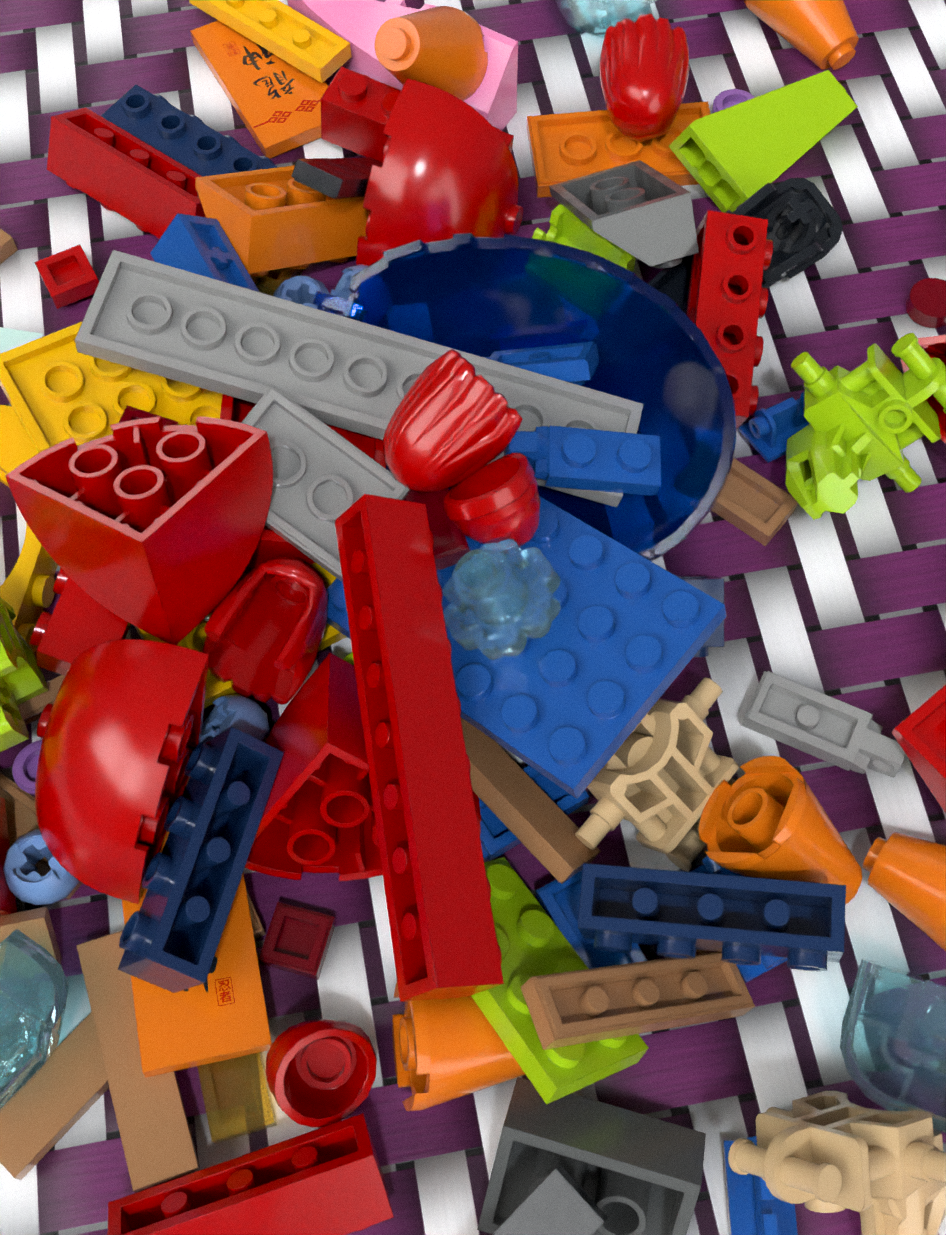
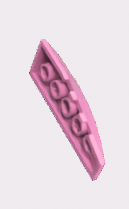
[288,0,518,131]

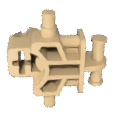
[575,677,739,872]
[728,1091,946,1235]

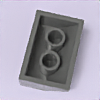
[549,160,699,268]
[477,1077,706,1235]

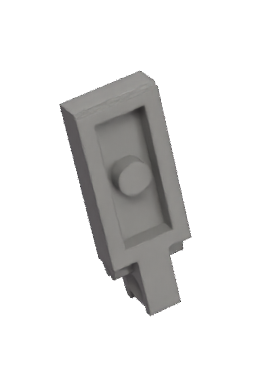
[741,671,906,778]

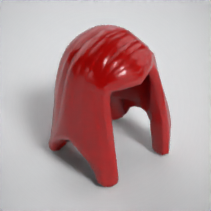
[600,14,690,142]
[383,349,523,492]
[202,557,328,705]

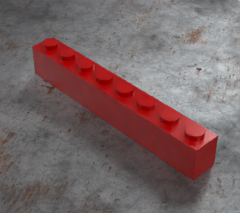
[335,494,504,1002]

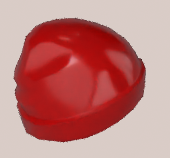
[443,453,540,548]
[265,1019,377,1127]

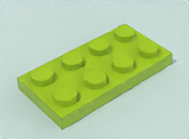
[471,857,649,1105]

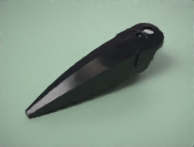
[592,178,843,371]

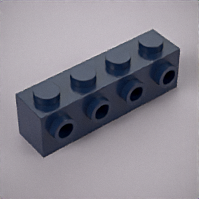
[101,84,277,177]
[117,726,284,993]
[578,863,846,972]

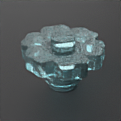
[443,539,561,660]

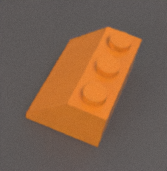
[195,165,370,276]

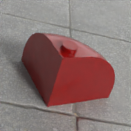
[356,78,523,299]
[5,416,273,645]
[35,639,209,904]
[245,653,481,881]

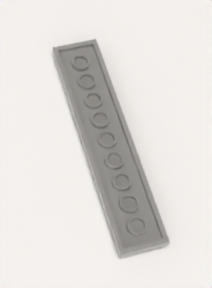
[75,250,644,508]

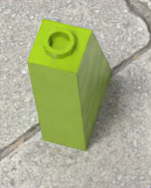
[668,70,858,213]

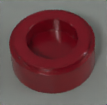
[906,278,946,328]

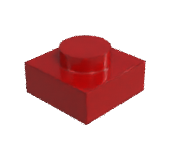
[34,244,99,309]

